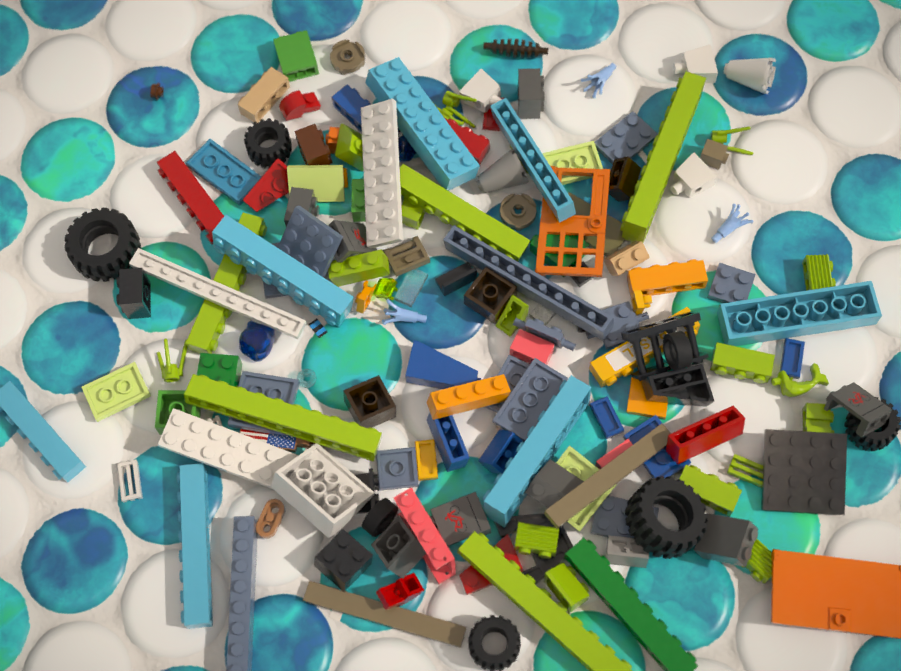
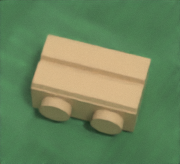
[603,241,650,276]

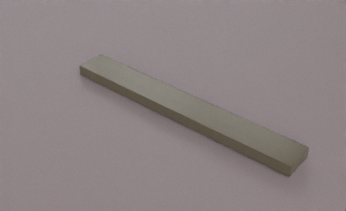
[544,424,671,529]
[303,581,467,648]

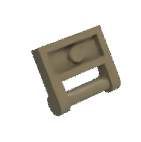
[383,236,430,277]

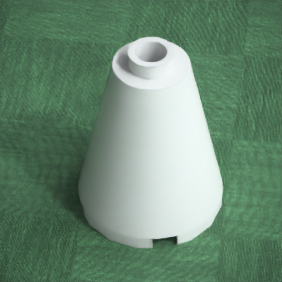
[724,58,776,94]

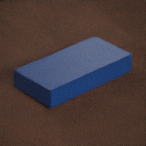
[780,338,805,379]
[589,396,624,439]

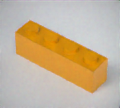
[627,259,708,297]
[426,374,511,420]

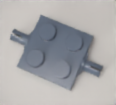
[586,301,649,350]
[513,318,576,351]

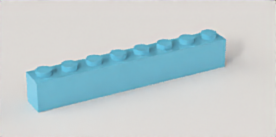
[490,98,576,223]
[177,463,213,629]

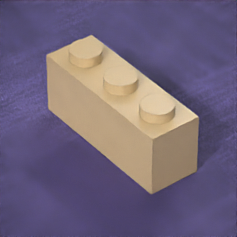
[237,67,290,123]

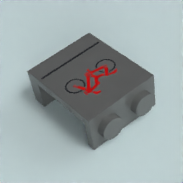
[328,220,377,262]
[824,382,892,437]
[429,492,491,550]

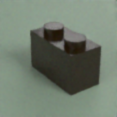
[608,156,641,202]

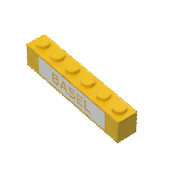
[589,307,700,388]

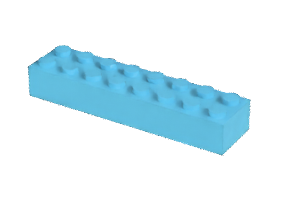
[365,57,480,191]
[212,215,354,327]
[717,281,882,346]
[483,375,591,528]

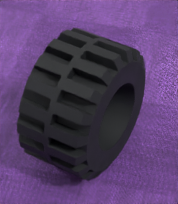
[244,118,292,168]
[844,397,901,451]
[468,615,521,671]

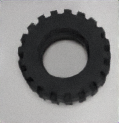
[64,207,141,282]
[625,476,708,559]

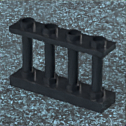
[621,311,709,381]

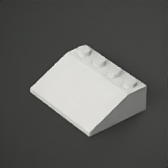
[271,444,374,538]

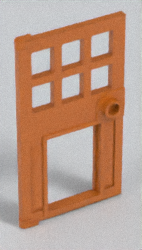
[535,166,610,277]

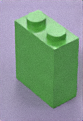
[273,30,319,82]

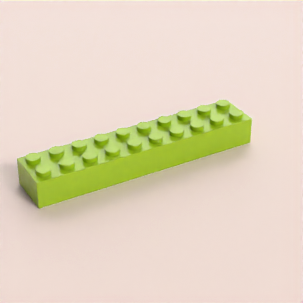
[620,71,706,243]

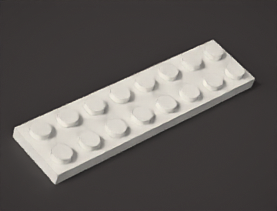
[361,99,403,248]
[158,408,299,490]

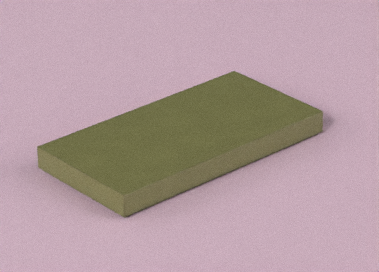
[568,192,625,256]

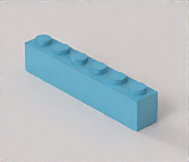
[0,381,86,482]

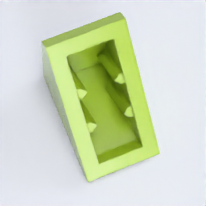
[495,295,529,337]

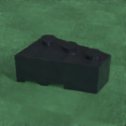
[641,364,714,407]

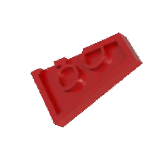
[242,158,289,212]
[459,534,524,595]

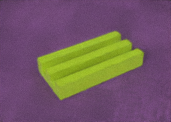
[727,454,763,488]

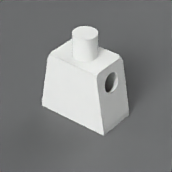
[673,44,718,83]
[459,69,502,112]
[670,152,717,197]

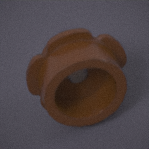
[150,83,164,100]

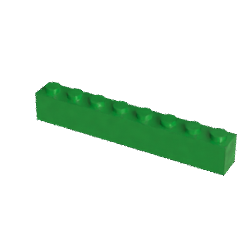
[563,537,698,671]

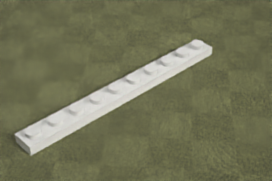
[129,248,307,339]

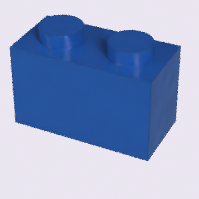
[478,429,522,475]

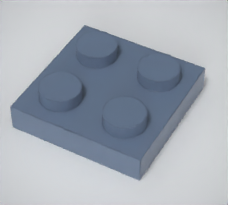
[707,262,756,303]

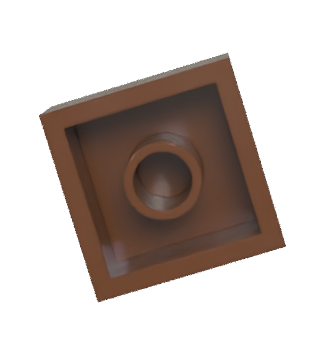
[294,124,333,165]

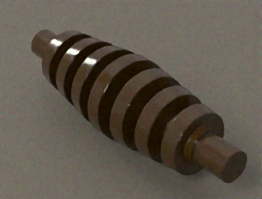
[483,39,549,58]

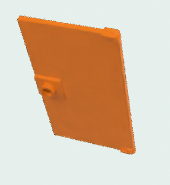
[771,549,901,639]

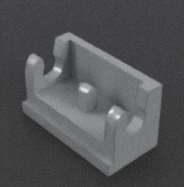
[606,536,649,568]

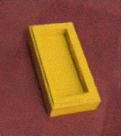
[415,439,438,481]

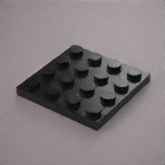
[761,429,847,515]

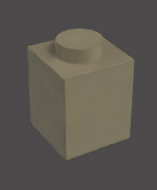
[700,139,729,170]

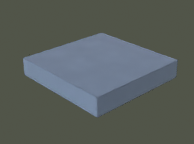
[376,447,419,491]

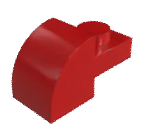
[279,90,321,120]
[376,573,424,610]

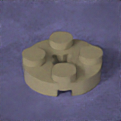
[330,40,365,75]
[500,193,537,231]

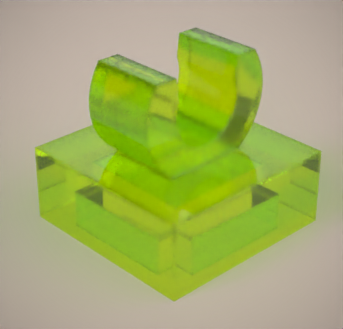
[373,278,398,300]

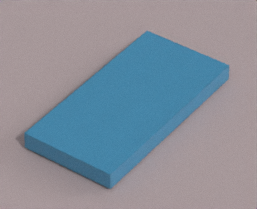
[186,139,262,206]

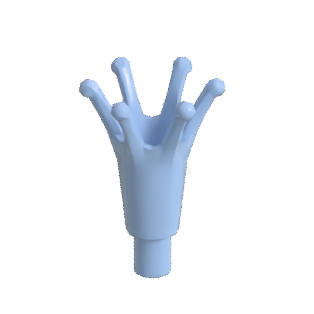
[581,63,616,98]
[711,204,754,243]
[382,299,427,325]

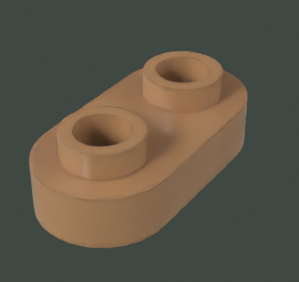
[256,499,285,539]

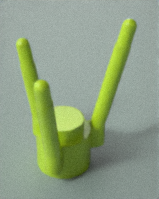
[442,91,477,128]
[711,126,753,155]
[157,338,187,382]

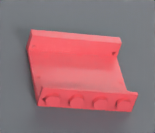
[393,487,456,584]

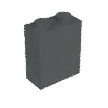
[694,513,758,567]

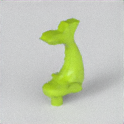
[771,363,829,397]

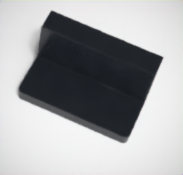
[435,262,477,297]

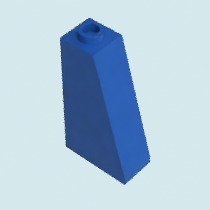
[405,340,481,389]

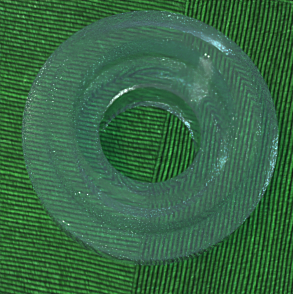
[297,369,317,388]

